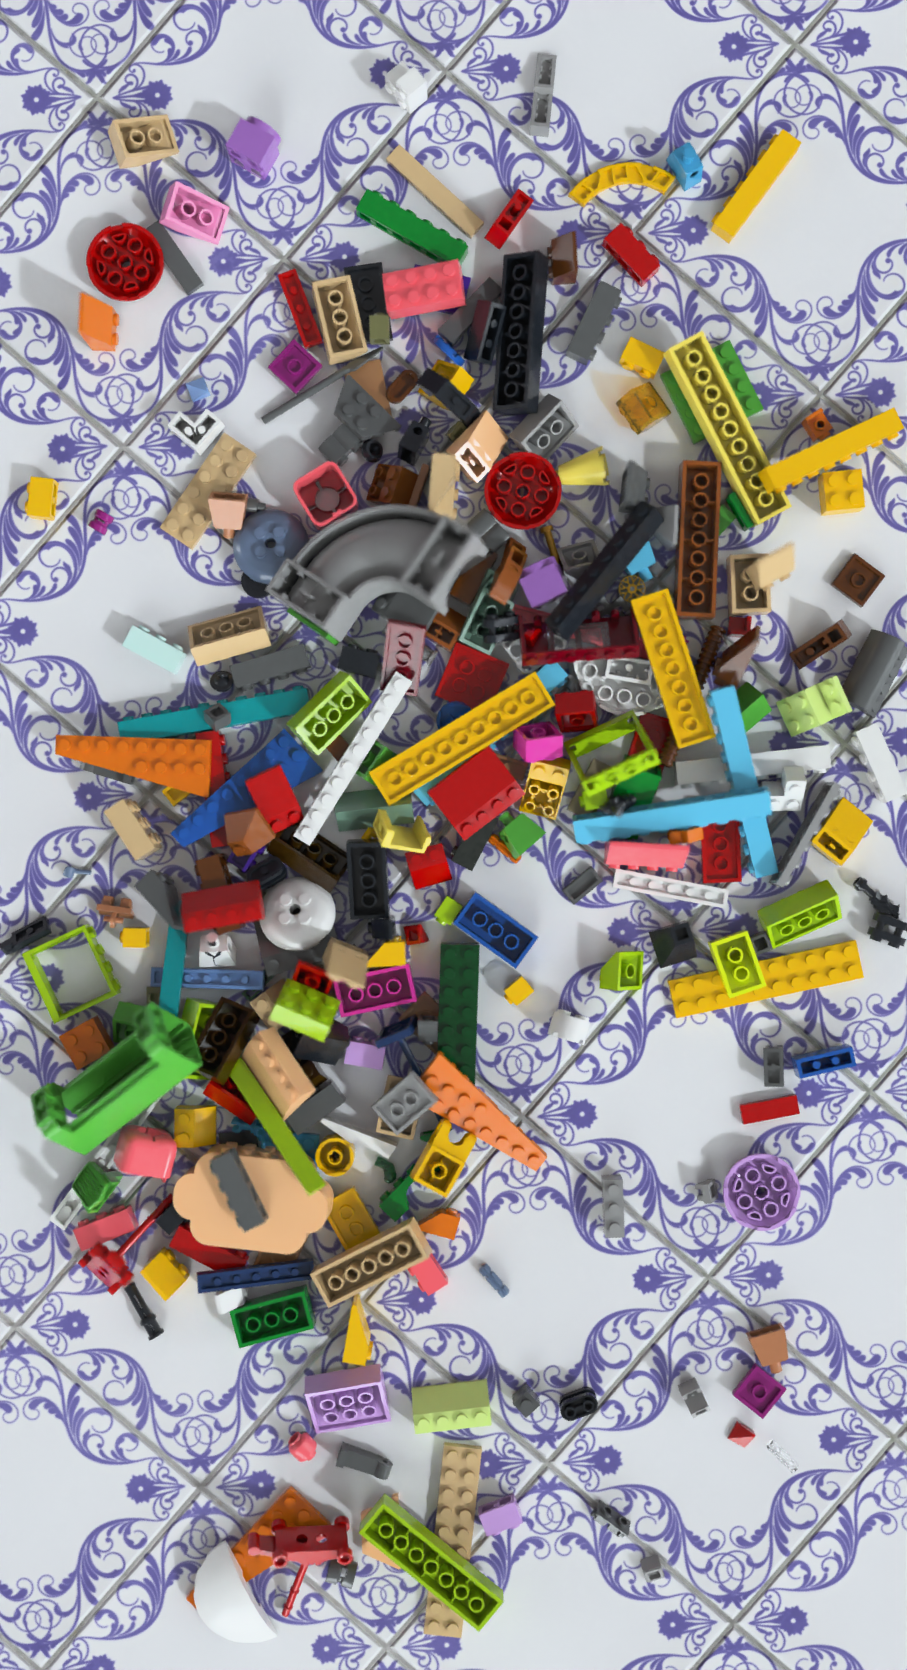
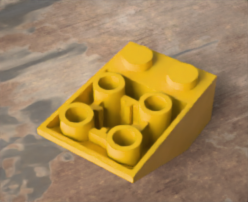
[519,757,571,820]
[810,797,873,866]

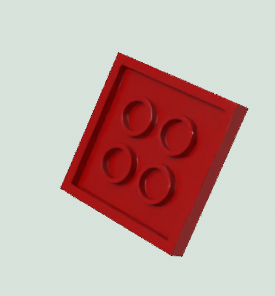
[435,642,510,710]

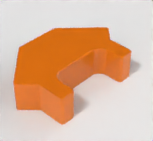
[667,826,704,845]

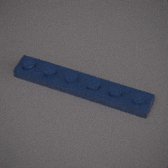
[197,1258,314,1294]

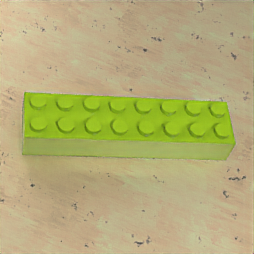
[359,1493,504,1632]

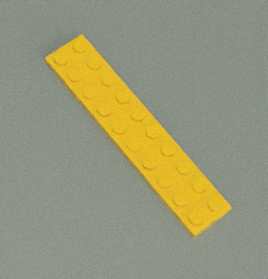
[369,672,555,806]
[667,940,864,1018]

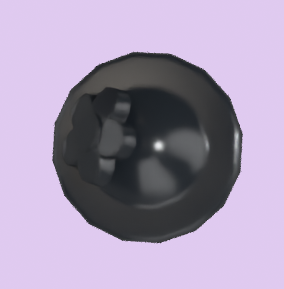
[361,439,383,463]
[210,671,234,692]

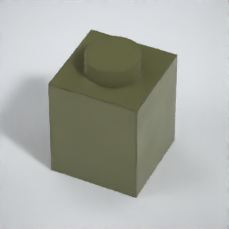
[369,312,390,345]

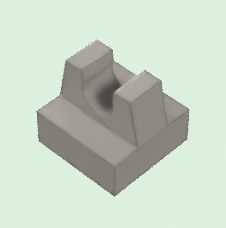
[694,1179,718,1204]

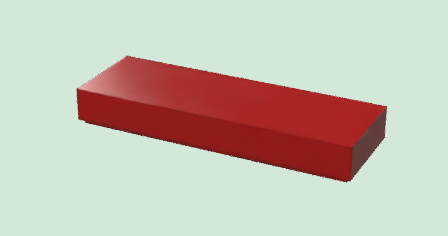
[739,1094,800,1125]

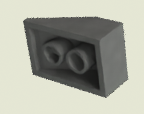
[618,460,650,513]
[134,870,184,931]

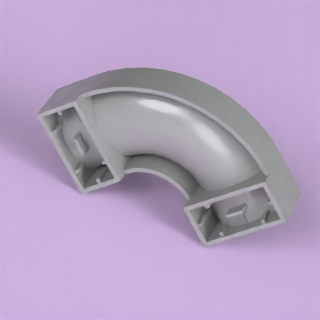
[265,505,489,643]

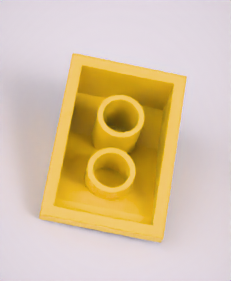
[342,1293,373,1366]

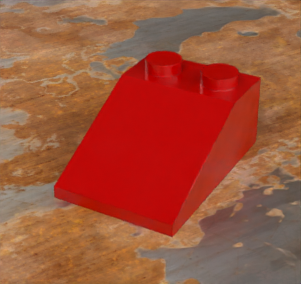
[244,764,304,834]
[292,960,333,995]

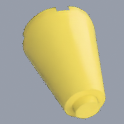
[555,446,610,486]

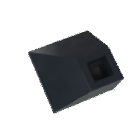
[649,920,697,969]

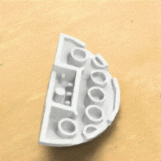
[574,648,664,716]
[194,1540,277,1643]

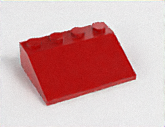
[427,745,525,841]

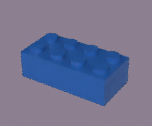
[453,891,538,969]

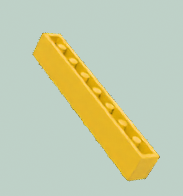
[758,408,904,495]

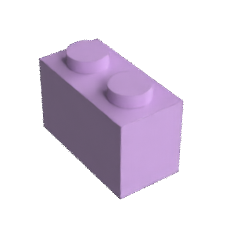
[344,1036,387,1070]
[478,1494,523,1537]

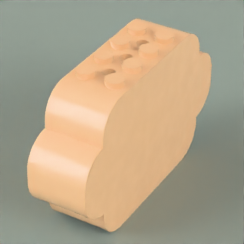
[173,1142,334,1254]

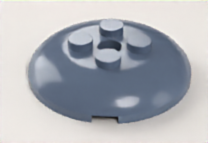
[233,509,309,585]

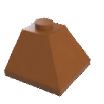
[224,808,276,857]

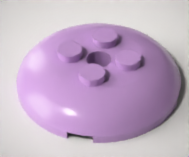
[723,1153,801,1231]

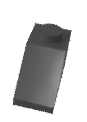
[418,1015,439,1045]

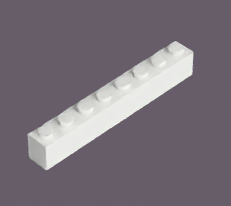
[673,745,832,789]

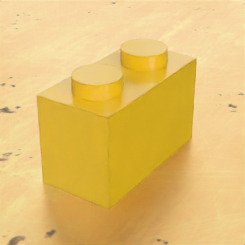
[619,337,665,379]
[25,476,59,521]

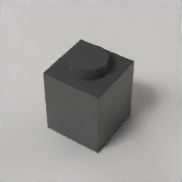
[512,1383,540,1418]

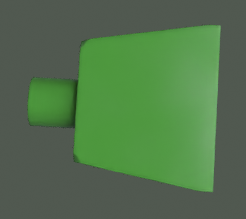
[499,811,546,860]

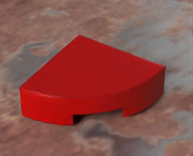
[524,627,542,647]

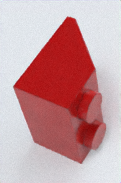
[555,690,599,733]
[405,843,452,890]

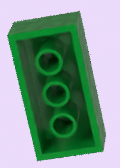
[229,1285,316,1348]

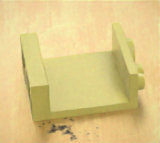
[373,809,431,853]

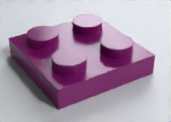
[268,339,322,395]
[732,1363,787,1419]

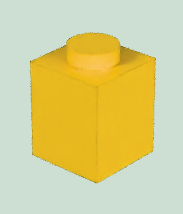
[120,927,150,948]
[504,975,534,1006]

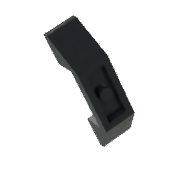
[415,368,481,428]

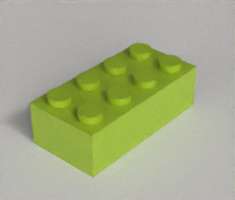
[286,670,372,756]

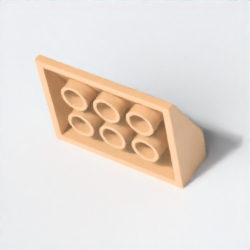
[241,1027,316,1121]

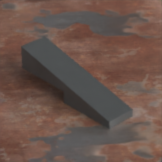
[438,277,501,347]

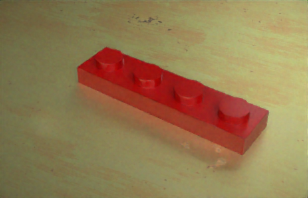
[278,269,323,350]

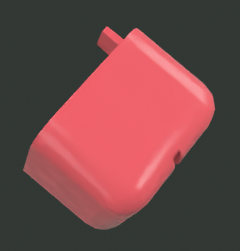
[293,462,359,531]
[113,1125,177,1183]

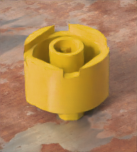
[315,1133,355,1177]

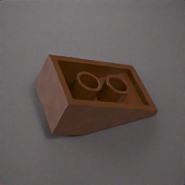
[712,625,760,691]

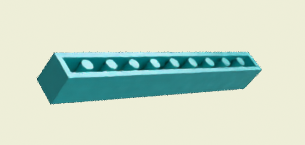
[117,685,310,739]

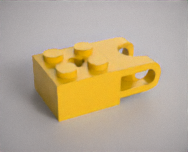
[409,1118,477,1198]

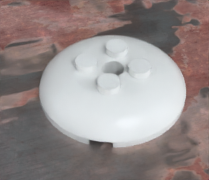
[259,877,336,951]

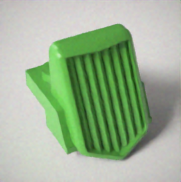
[72,1161,123,1214]

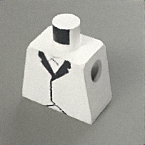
[199,932,237,967]

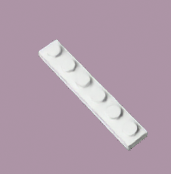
[612,868,729,909]

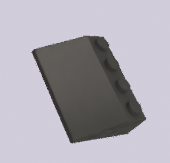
[371,568,462,632]
[253,908,339,977]

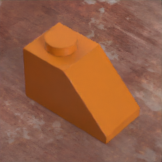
[418,1207,460,1240]

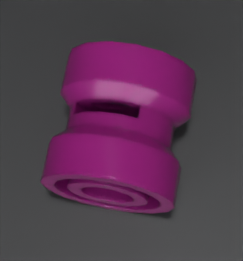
[88,509,114,535]

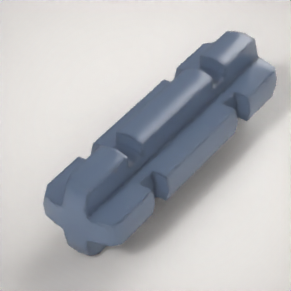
[479,1263,509,1298]

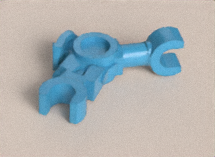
[231,1117,275,1149]

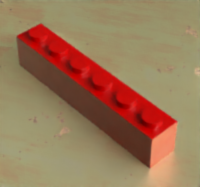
[195,730,231,848]

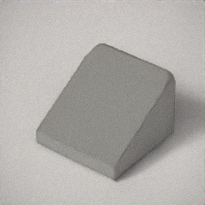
[640,1554,665,1583]

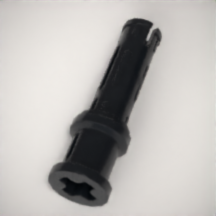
[124,1282,164,1341]

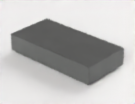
[562,866,603,905]

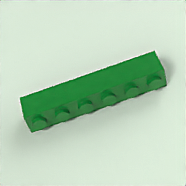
[356,189,468,265]

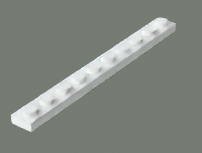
[293,671,412,846]
[49,1097,162,1230]

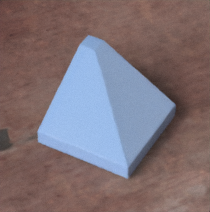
[186,377,211,402]

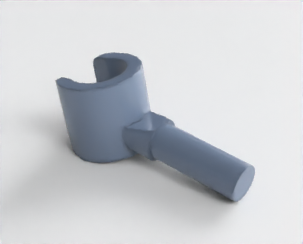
[63,866,91,878]

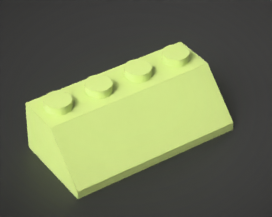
[411,1379,492,1434]

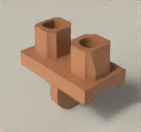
[96,895,134,928]

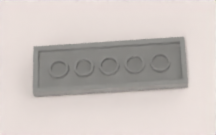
[769,782,841,888]

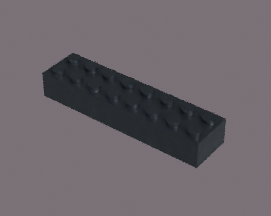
[492,250,549,416]

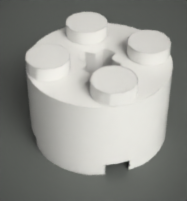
[547,1009,591,1045]

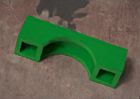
[379,1163,440,1222]

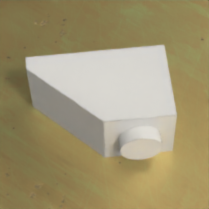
[215,1288,249,1315]

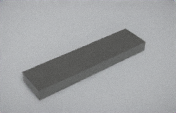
[146,220,204,296]

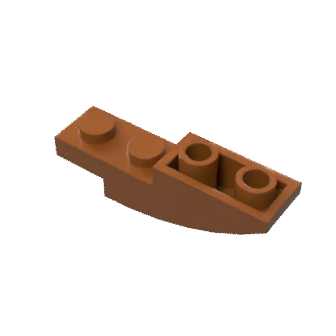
[489,537,528,605]

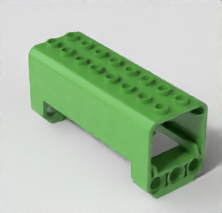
[30,1002,202,1155]

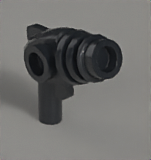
[599,793,636,817]

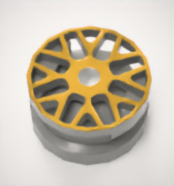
[617,575,645,602]

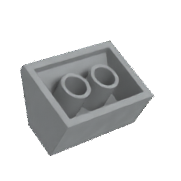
[509,393,579,460]

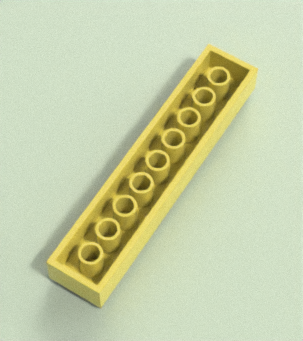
[663,331,792,528]

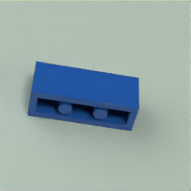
[791,1044,857,1079]

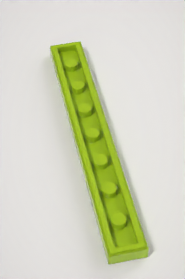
[229,1058,326,1196]

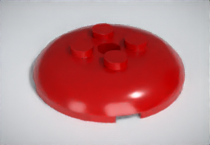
[86,223,164,302]
[484,452,562,530]

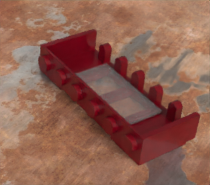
[518,607,640,666]

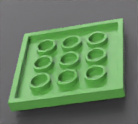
[660,340,764,444]

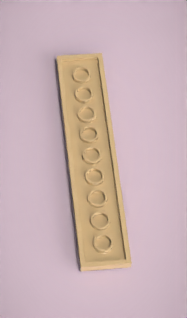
[424,1442,482,1638]

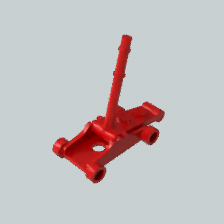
[78,1193,173,1295]
[248,1516,353,1617]

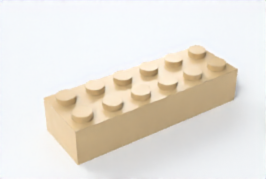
[310,1216,432,1308]

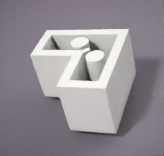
[385,60,428,114]
[167,409,225,456]
[761,766,807,811]

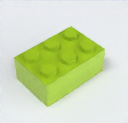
[269,978,341,1042]

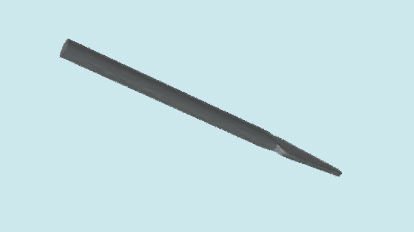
[261,346,384,424]

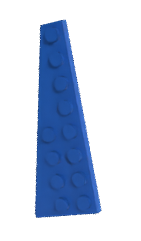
[170,729,323,848]

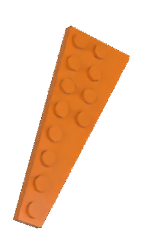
[55,735,212,797]
[420,1051,547,1171]
[186,1485,332,1608]

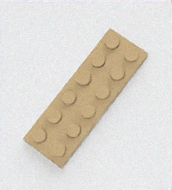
[160,432,257,550]

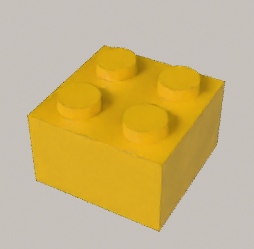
[818,469,865,516]

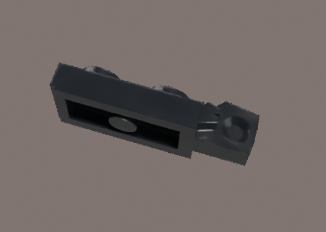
[0,916,52,955]

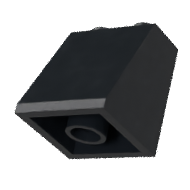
[291,1020,351,1066]

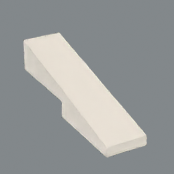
[320,1115,397,1159]

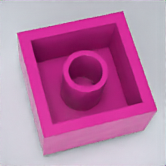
[513,721,563,763]

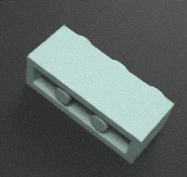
[122,625,187,674]

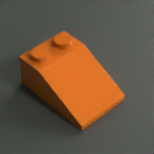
[78,293,120,351]

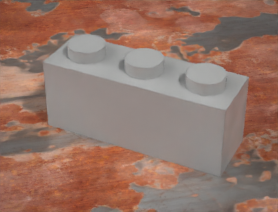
[601,1174,625,1238]

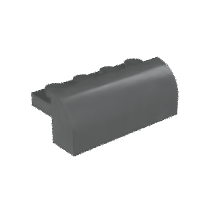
[842,629,907,718]

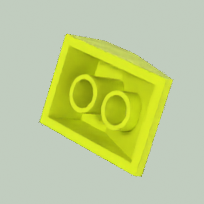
[707,930,766,998]

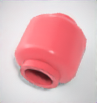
[288,1431,317,1462]

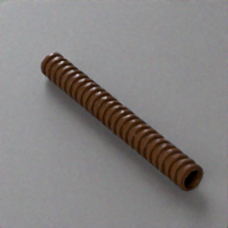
[659,625,726,768]

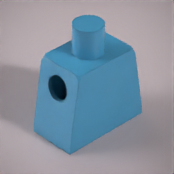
[666,142,703,192]

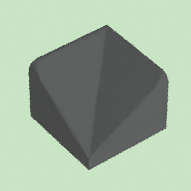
[203,703,231,732]
[750,930,773,956]

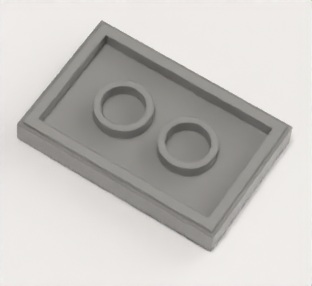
[371,1070,439,1135]

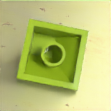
[599,951,644,991]

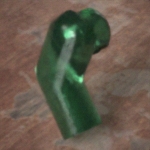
[374,1156,397,1184]

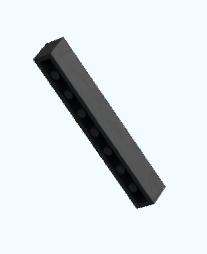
[544,501,664,641]

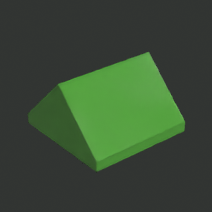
[736,682,772,733]

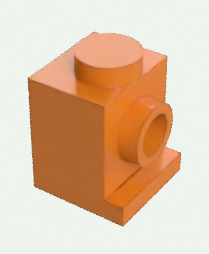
[801,408,833,442]

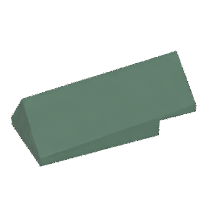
[457,568,520,655]
[335,789,415,832]

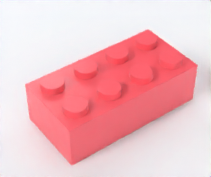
[382,259,466,320]

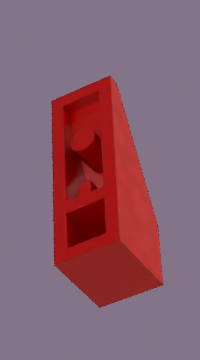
[484,188,534,250]

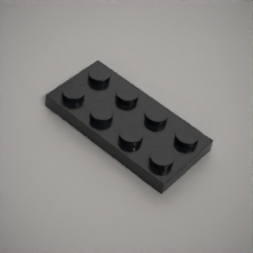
[344,262,393,345]

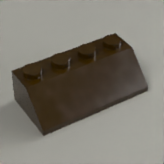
[266,821,348,893]
[195,996,260,1086]

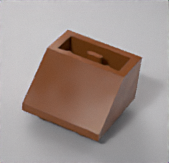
[366,464,418,506]
[425,606,467,652]

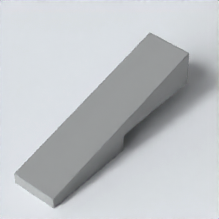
[529,53,557,137]

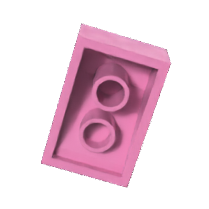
[159,181,230,245]

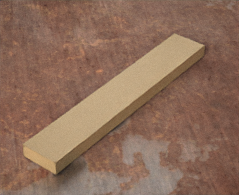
[386,144,484,239]

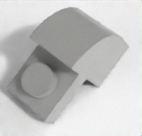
[677,1377,711,1418]

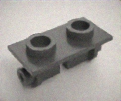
[591,1500,631,1538]

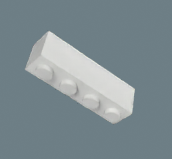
[851,723,907,803]

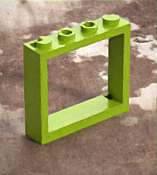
[563,710,660,797]
[22,924,121,1024]

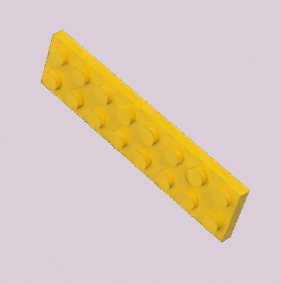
[630,588,716,749]

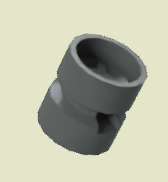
[325,1559,358,1589]

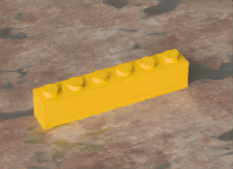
[711,129,802,243]

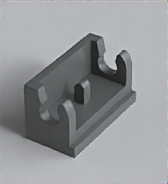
[763,1045,784,1087]

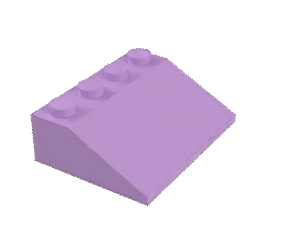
[305,1364,391,1434]

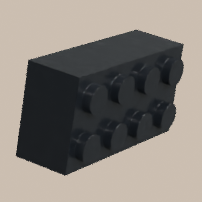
[346,838,390,920]

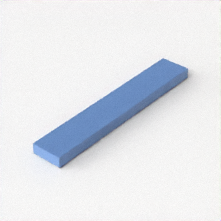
[151,967,265,990]

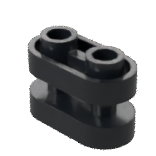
[482,611,520,643]
[246,856,287,891]
[867,912,907,949]
[559,1387,598,1421]

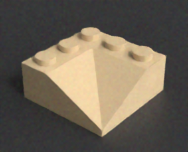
[428,453,460,520]

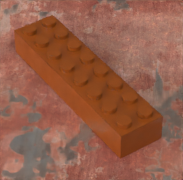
[673,460,722,620]

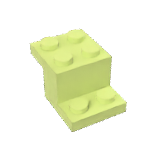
[776,675,852,737]

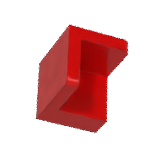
[727,616,751,638]

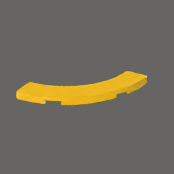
[568,162,676,208]

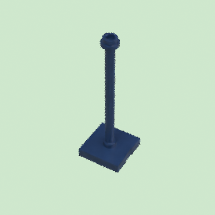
[375,1014,453,1131]

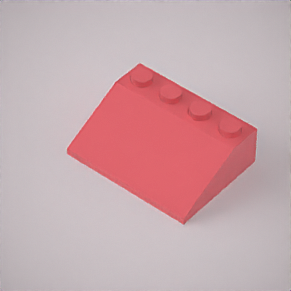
[604,841,690,872]

